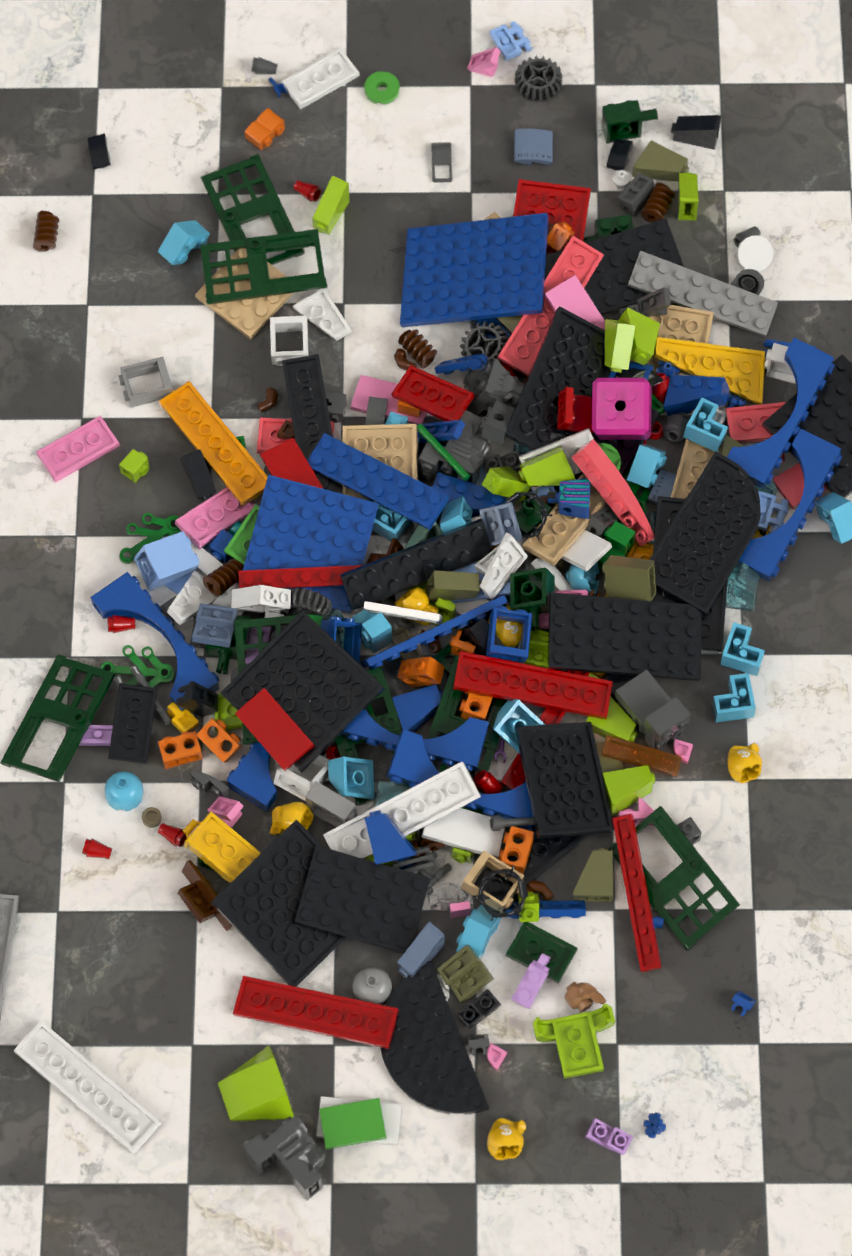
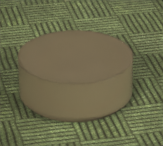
[142,807,162,828]

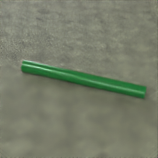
[417,424,470,481]

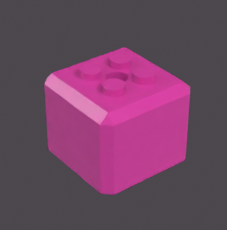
[592,378,652,440]

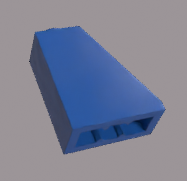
[392,684,443,733]
[365,810,417,864]

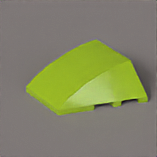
[218,1045,294,1121]

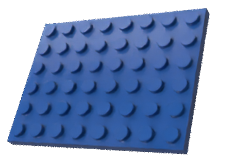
[400,213,549,328]

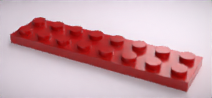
[453,651,613,720]
[233,976,399,1049]

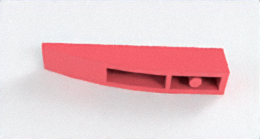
[571,439,655,546]

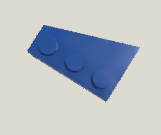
[663,375,730,416]

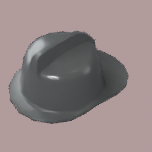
[730,269,764,295]

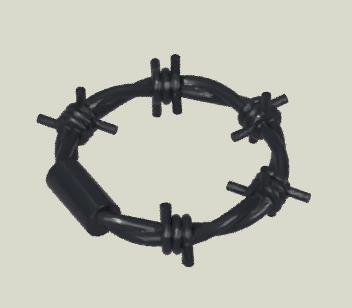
[506,490,552,540]
[473,866,528,921]

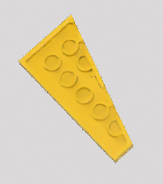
[654,337,765,405]

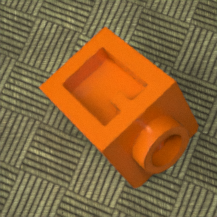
[547,222,575,251]
[449,630,476,656]

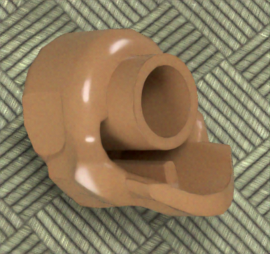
[564,982,606,1013]

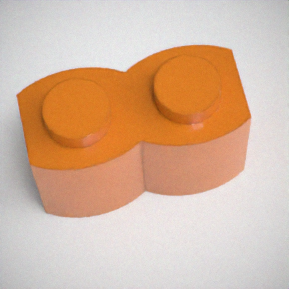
[244,108,285,150]

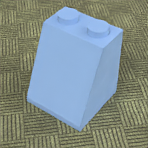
[134,531,199,592]

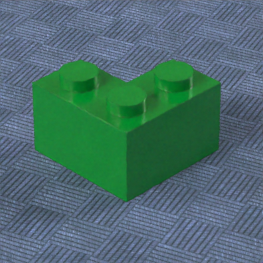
[597,521,635,570]

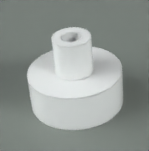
[612,170,630,189]

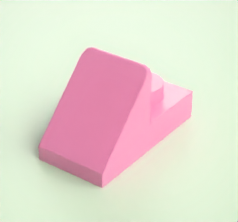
[467,47,501,77]
[207,796,243,828]
[618,797,654,826]

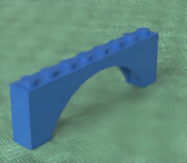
[727,338,835,489]
[737,429,842,582]
[90,572,220,711]
[339,710,489,772]
[386,729,535,830]
[227,743,278,812]

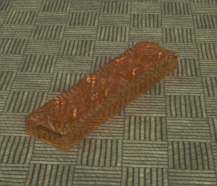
[602,735,682,777]

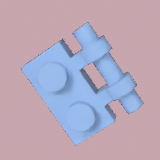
[489,21,532,61]
[757,491,789,532]

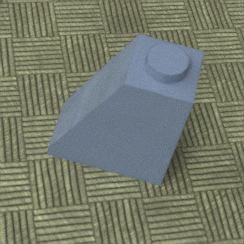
[397,922,445,978]

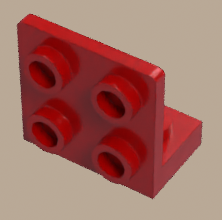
[557,387,593,434]

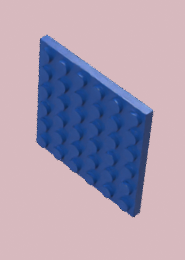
[243,475,379,614]

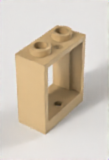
[461,851,524,913]

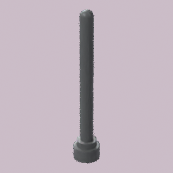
[490,815,535,831]

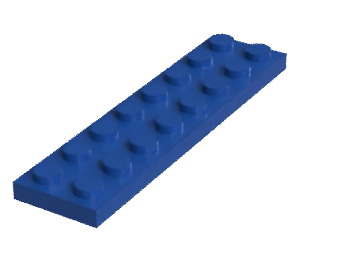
[307,433,450,530]
[360,595,507,670]

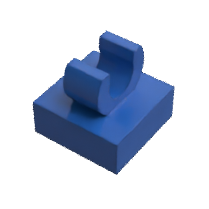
[731,991,757,1016]

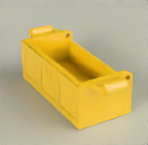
[183,812,261,883]

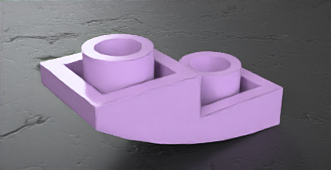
[585,1118,633,1155]

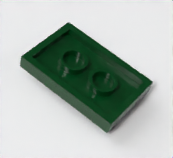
[506,922,578,984]

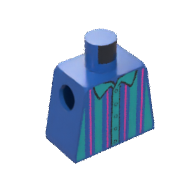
[548,478,590,519]

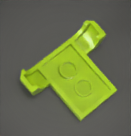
[533,1003,615,1079]

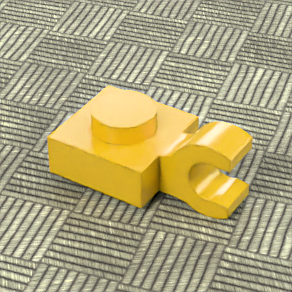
[166,702,199,734]

